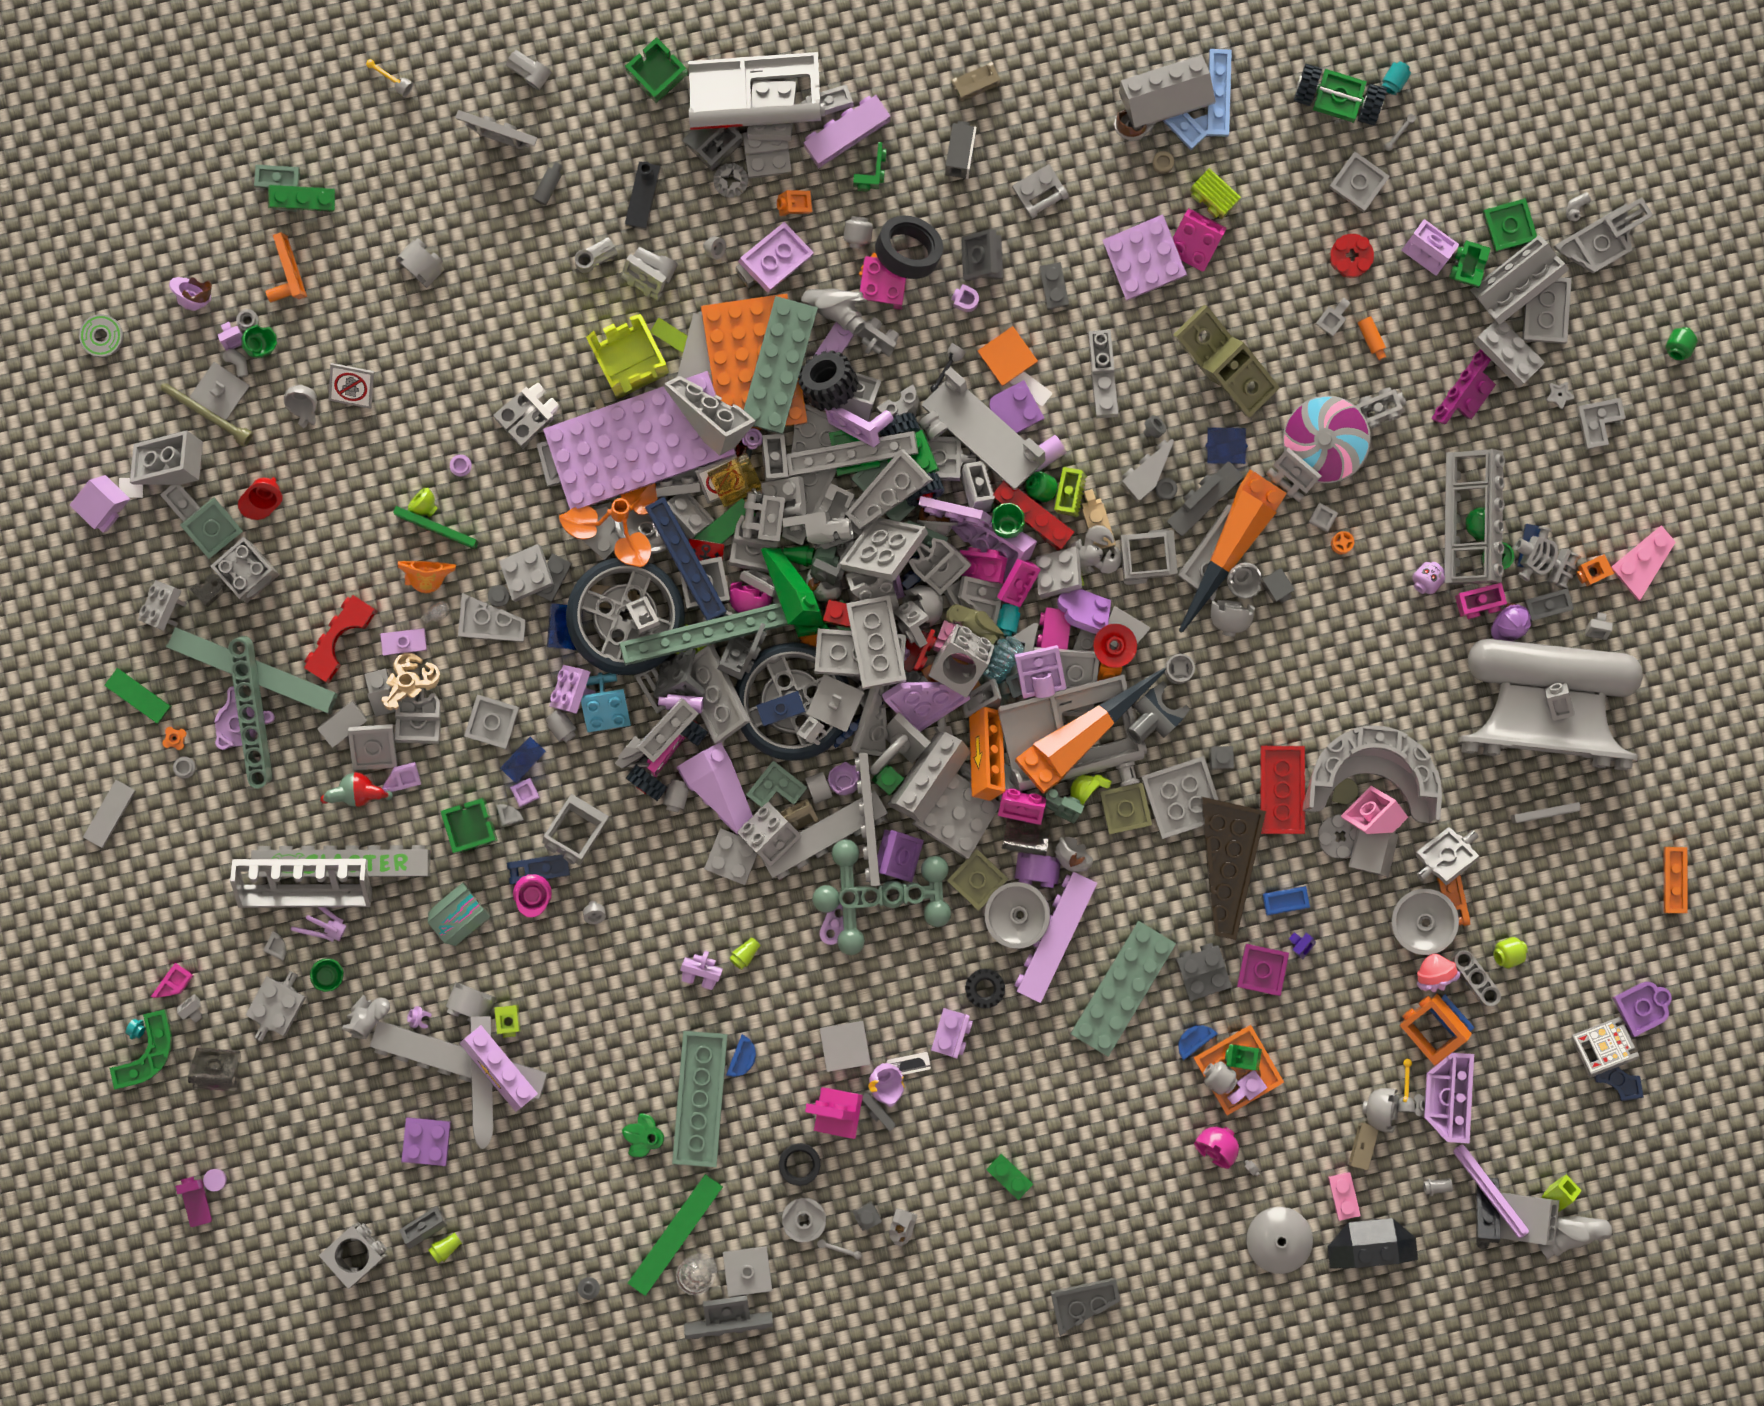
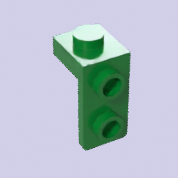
[853,142,887,192]

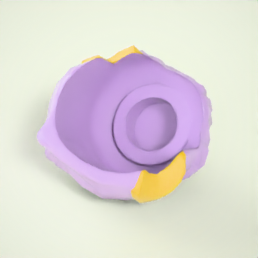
[868,1063,905,1107]

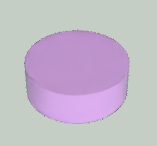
[203,1169,227,1191]

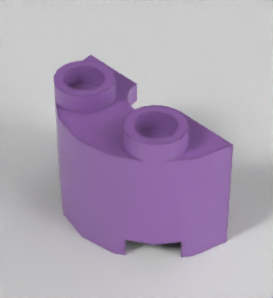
[1014,852,1061,888]

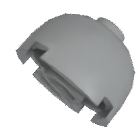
[903,585,944,630]
[1211,600,1255,637]
[1363,1088,1399,1133]

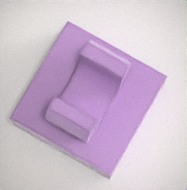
[218,322,243,351]

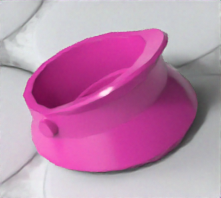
[513,875,552,918]

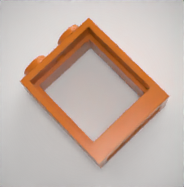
[1400,994,1472,1066]

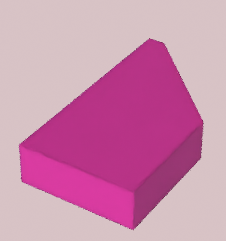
[151,963,194,998]

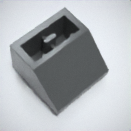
[682,127,743,172]

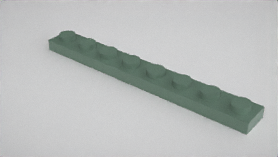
[619,603,788,666]

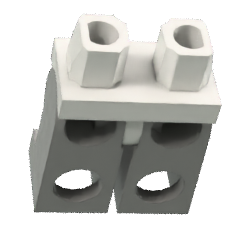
[493,383,560,449]

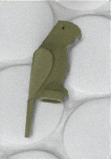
[946,604,1016,655]

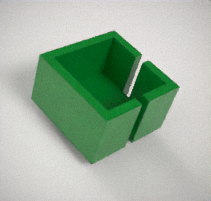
[625,37,688,103]
[440,798,498,854]

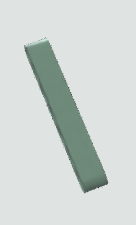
[228,636,272,789]

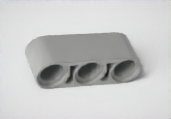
[1451,951,1501,1006]

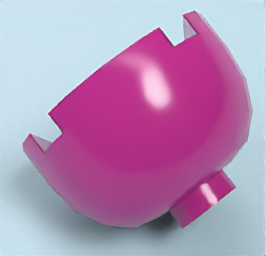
[729,582,773,613]
[1194,1126,1239,1169]

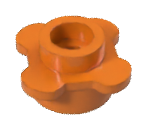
[162,727,187,750]

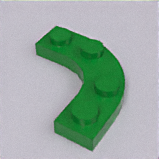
[109,1009,172,1090]

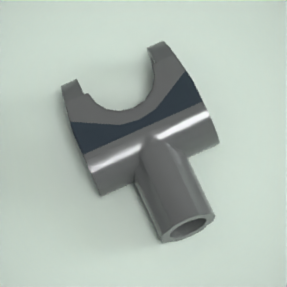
[1127,681,1190,744]

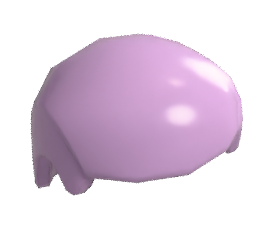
[828,762,861,796]

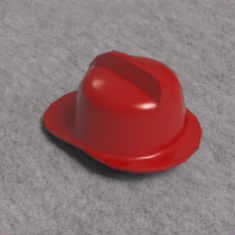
[238,477,283,520]

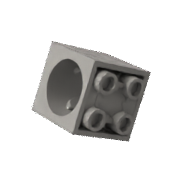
[211,537,280,603]
[929,624,994,698]
[319,1222,388,1289]

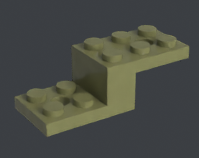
[1173,305,1280,418]

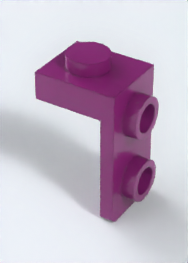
[175,1176,212,1227]

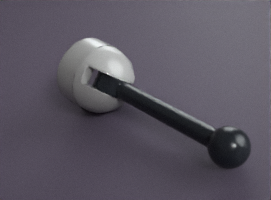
[930,343,966,393]

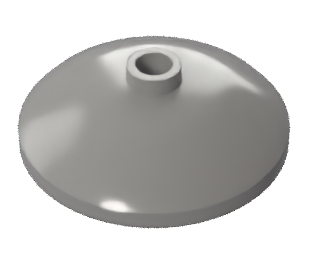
[615,498,667,554]
[985,882,1050,949]
[1392,889,1459,955]
[1246,1207,1313,1274]

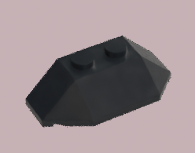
[1327,1218,1418,1269]

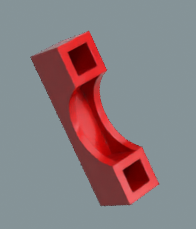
[993,481,1074,551]
[304,595,377,684]

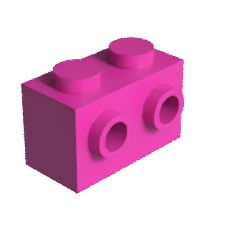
[1455,583,1507,619]

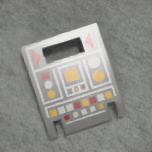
[1571,1017,1640,1077]

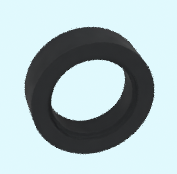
[875,215,943,279]

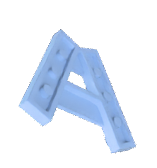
[1163,49,1232,150]

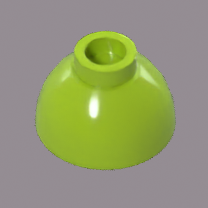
[408,488,437,517]

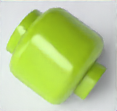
[1493,937,1528,969]

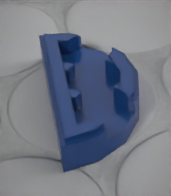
[1178,1025,1218,1061]
[726,1034,756,1077]

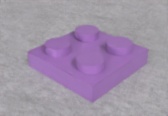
[402,1117,451,1166]

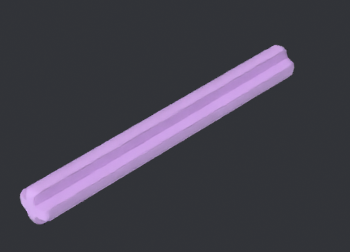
[1453,1145,1529,1238]

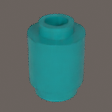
[1381,61,1411,95]
[996,604,1021,637]

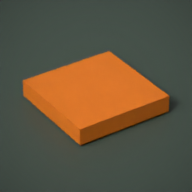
[977,326,1038,387]

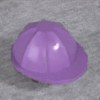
[1491,603,1531,641]

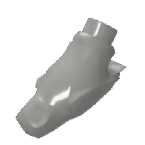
[801,289,867,335]
[1538,1216,1612,1259]

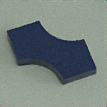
[1591,1060,1644,1101]

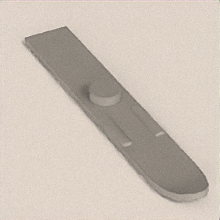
[470,1016,493,1149]

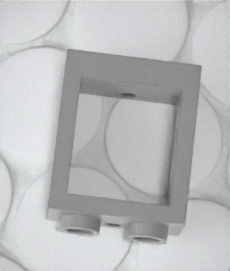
[542,794,609,865]

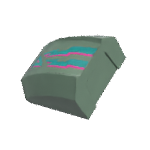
[428,883,492,946]

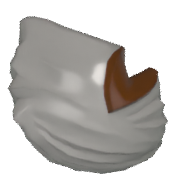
[806,568,843,602]
[1055,837,1093,872]

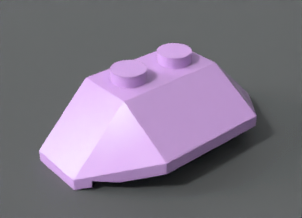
[1424,1053,1474,1143]

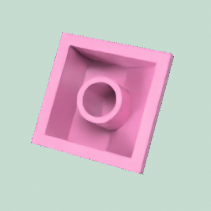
[1341,786,1408,834]

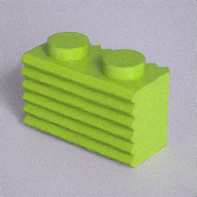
[1190,168,1241,220]
[1054,467,1087,517]

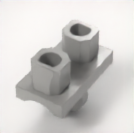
[857,317,899,357]

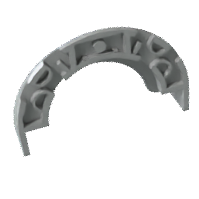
[1302,726,1442,824]

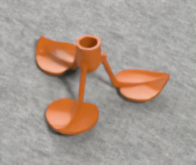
[559,483,658,567]

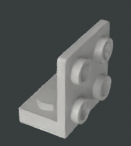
[656,468,701,497]
[737,802,802,867]

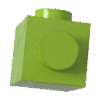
[1541,1174,1582,1212]

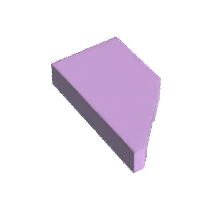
[382,762,421,792]

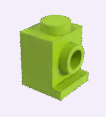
[494,1005,521,1038]

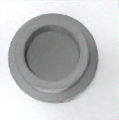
[173,757,196,779]

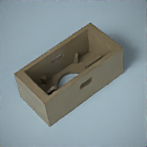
[1348,1122,1379,1170]

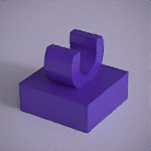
[1289,932,1316,960]

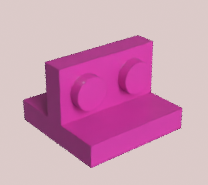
[805,1087,863,1139]

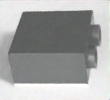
[945,121,976,179]

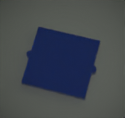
[1205,427,1248,464]

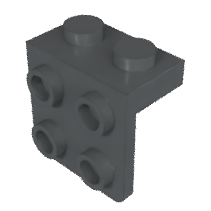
[717,623,767,680]

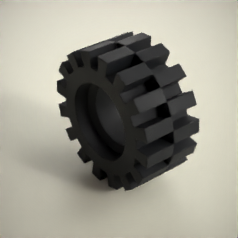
[965,969,1005,1008]

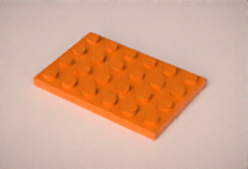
[701,294,807,430]

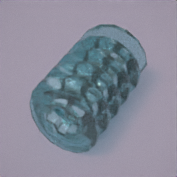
[983,636,1024,684]

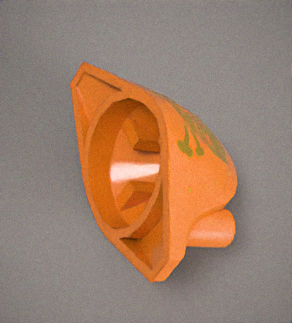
[398,561,456,593]

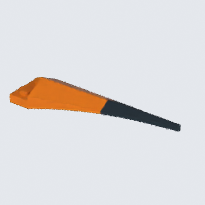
[1179,470,1287,633]
[1015,668,1166,794]

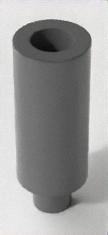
[532,162,563,206]

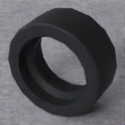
[779,1143,821,1186]

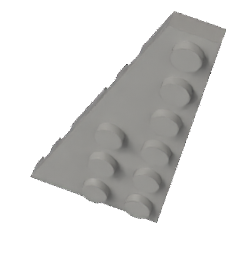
[782,404,840,546]

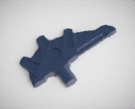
[833,702,884,748]

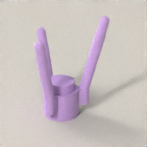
[291,907,347,942]

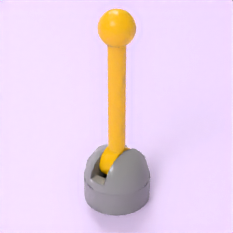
[366,60,414,97]
[1397,1059,1415,1113]

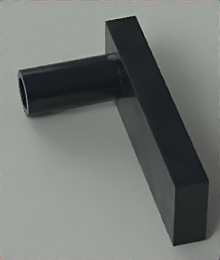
[625,161,661,230]
[1475,1178,1500,1249]

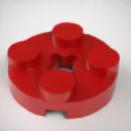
[1330,234,1374,278]

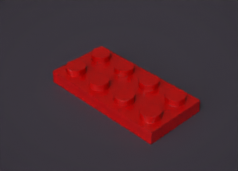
[1260,746,1305,834]

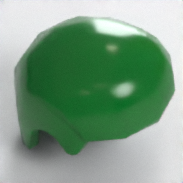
[241,325,277,358]
[992,503,1025,539]
[1465,507,1485,542]
[310,958,344,992]

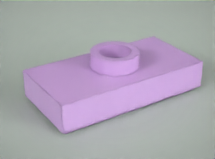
[380,628,427,656]

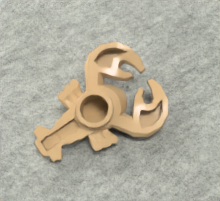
[381,653,440,711]

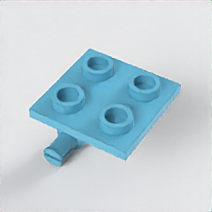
[581,672,631,732]

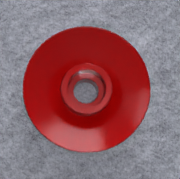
[1093,624,1137,668]

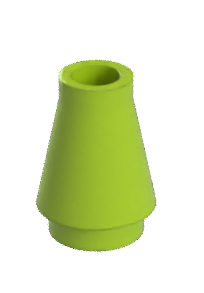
[729,937,761,970]
[428,1233,462,1264]

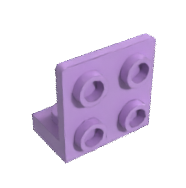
[931,1008,973,1059]

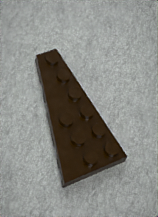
[1201,796,1266,940]

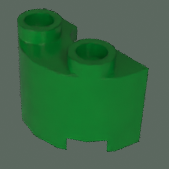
[1449,240,1491,288]

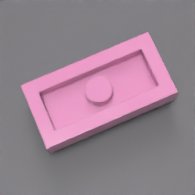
[1328,1172,1361,1221]

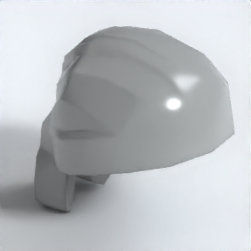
[284,385,317,429]

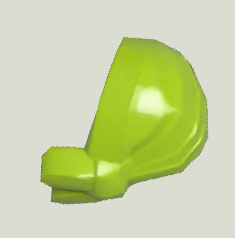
[1070,775,1112,805]

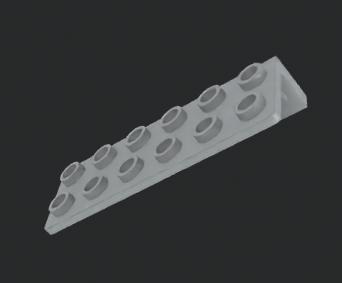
[922,367,1046,490]

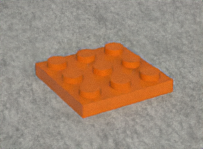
[1193,1025,1284,1116]

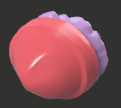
[1417,954,1460,992]

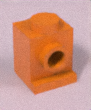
[1576,554,1614,586]

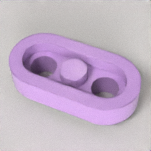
[819,903,844,945]

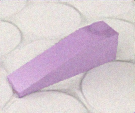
[950,520,1037,581]
[677,743,753,834]

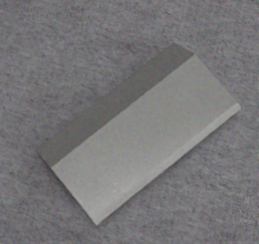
[1470,235,1569,325]

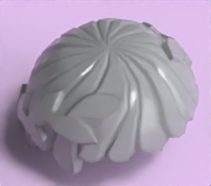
[1227,562,1262,599]

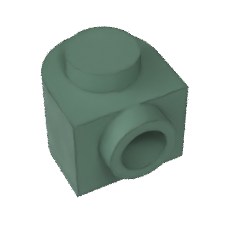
[812,547,840,567]

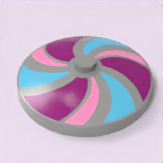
[1283,396,1371,484]

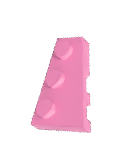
[1611,525,1676,601]

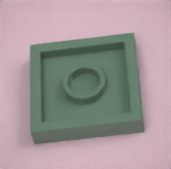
[180,497,243,559]

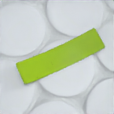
[650,318,688,353]

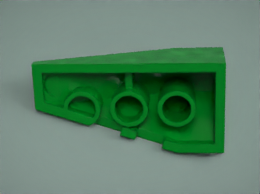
[761,547,824,626]

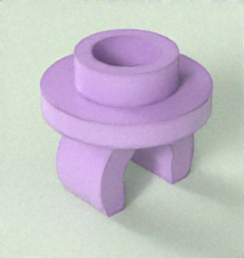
[407,1006,432,1028]

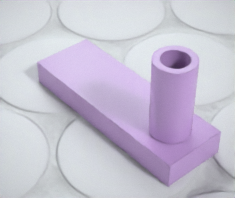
[825,407,894,447]

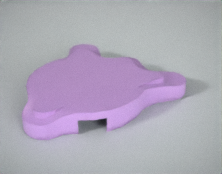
[214,686,275,750]

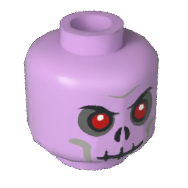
[1413,562,1445,594]

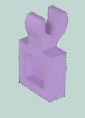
[1227,1070,1267,1104]

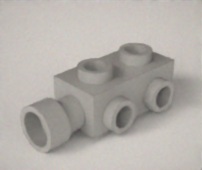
[1355,387,1407,429]

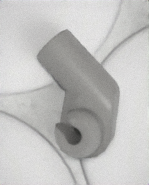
[223,349,249,378]

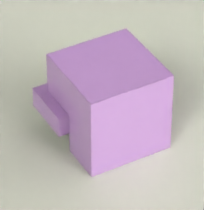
[70,475,130,533]

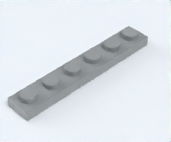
[786,431,919,477]
[855,753,880,886]

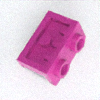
[960,547,1007,584]
[997,559,1041,607]

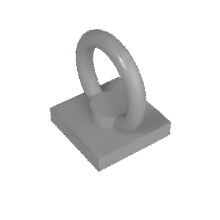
[870,713,931,775]

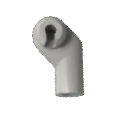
[1566,192,1591,221]

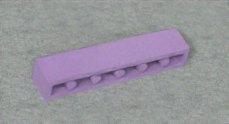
[1014,872,1097,1003]

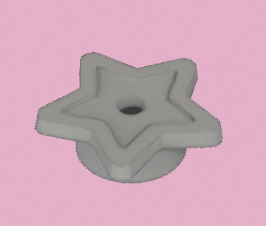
[1546,382,1574,409]

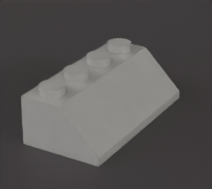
[1119,55,1216,130]
[887,732,971,823]

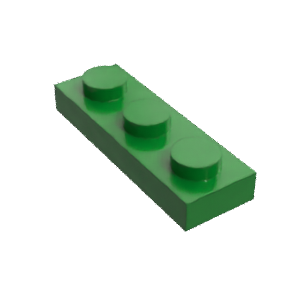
[268,185,335,212]

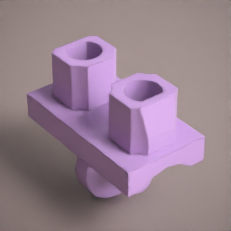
[680,951,723,990]

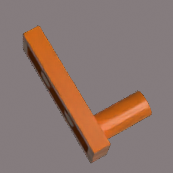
[266,232,307,303]

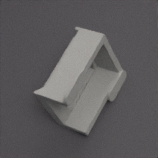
[1119,529,1178,585]

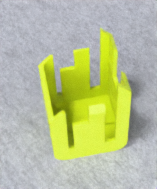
[586,314,669,399]

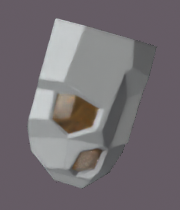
[889,1208,917,1246]

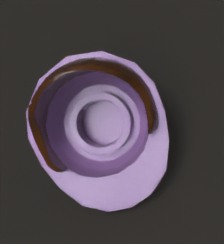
[169,277,212,311]

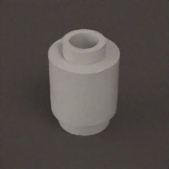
[545,709,577,743]
[663,779,689,813]

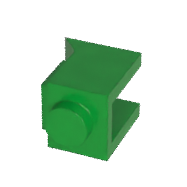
[871,765,904,796]

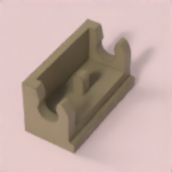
[951,62,1001,102]
[779,798,819,830]

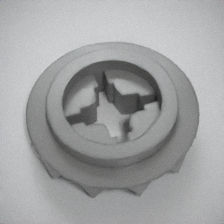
[714,163,748,198]

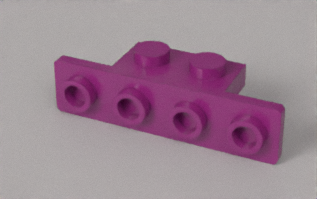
[1431,349,1496,425]

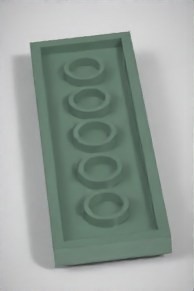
[744,296,818,435]
[1070,921,1176,1057]
[672,1031,728,1167]

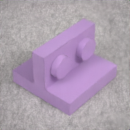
[1401,219,1459,276]

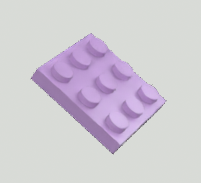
[1103,214,1188,301]

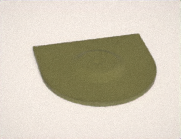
[1332,778,1358,804]

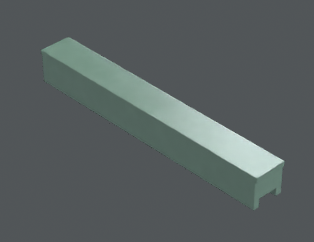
[166,627,338,715]

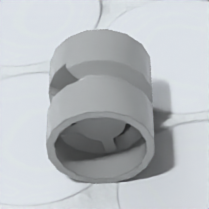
[1165,654,1195,685]

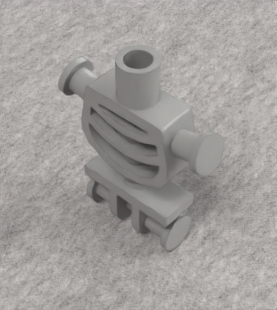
[1514,526,1581,589]

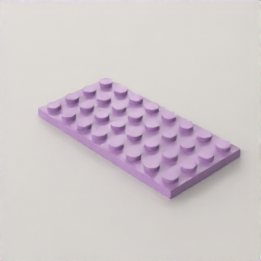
[543,371,736,509]

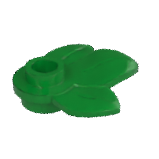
[622,1113,664,1157]

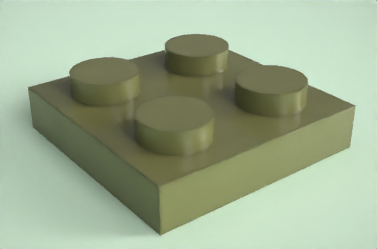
[1099,782,1152,835]
[947,849,1009,911]

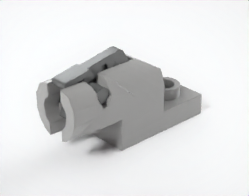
[782,512,854,549]

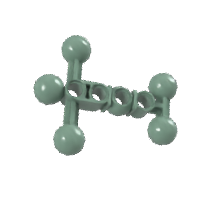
[812,839,952,956]

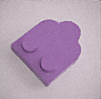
[989,380,1044,433]
[1057,589,1111,634]
[1612,982,1672,1037]

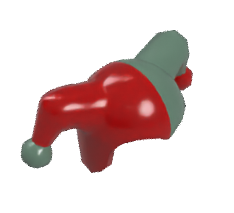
[320,772,393,807]

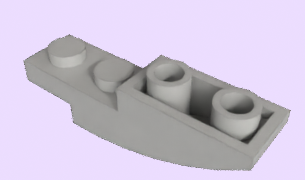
[1089,330,1118,419]

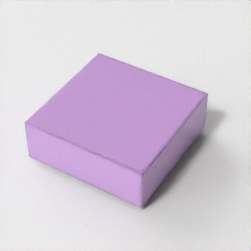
[510,778,540,807]

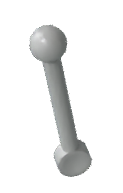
[1384,114,1416,151]
[817,1239,862,1260]

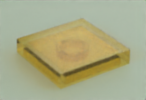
[708,453,762,508]

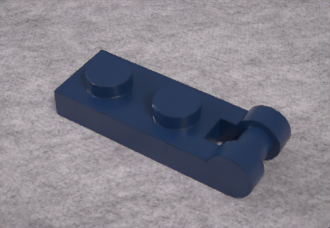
[506,854,571,885]

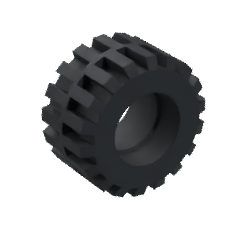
[798,351,859,411]

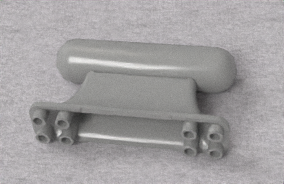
[1458,639,1643,770]

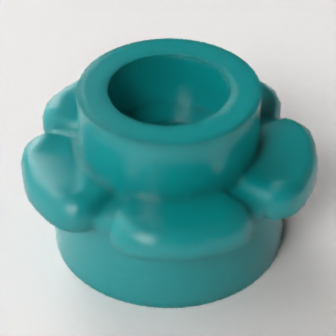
[125,1019,146,1040]

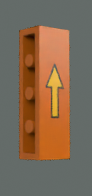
[969,707,1005,801]

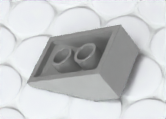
[130,430,203,485]

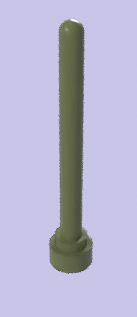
[161,383,253,447]

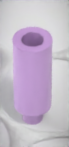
[658,694,703,713]

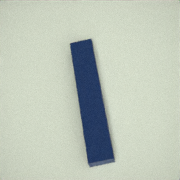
[645,497,727,621]

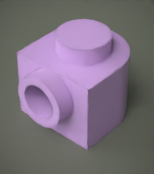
[951,284,979,312]

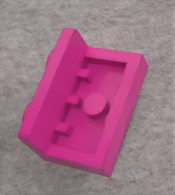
[998,789,1046,825]

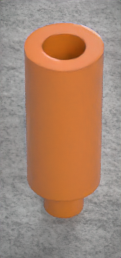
[1357,316,1386,360]

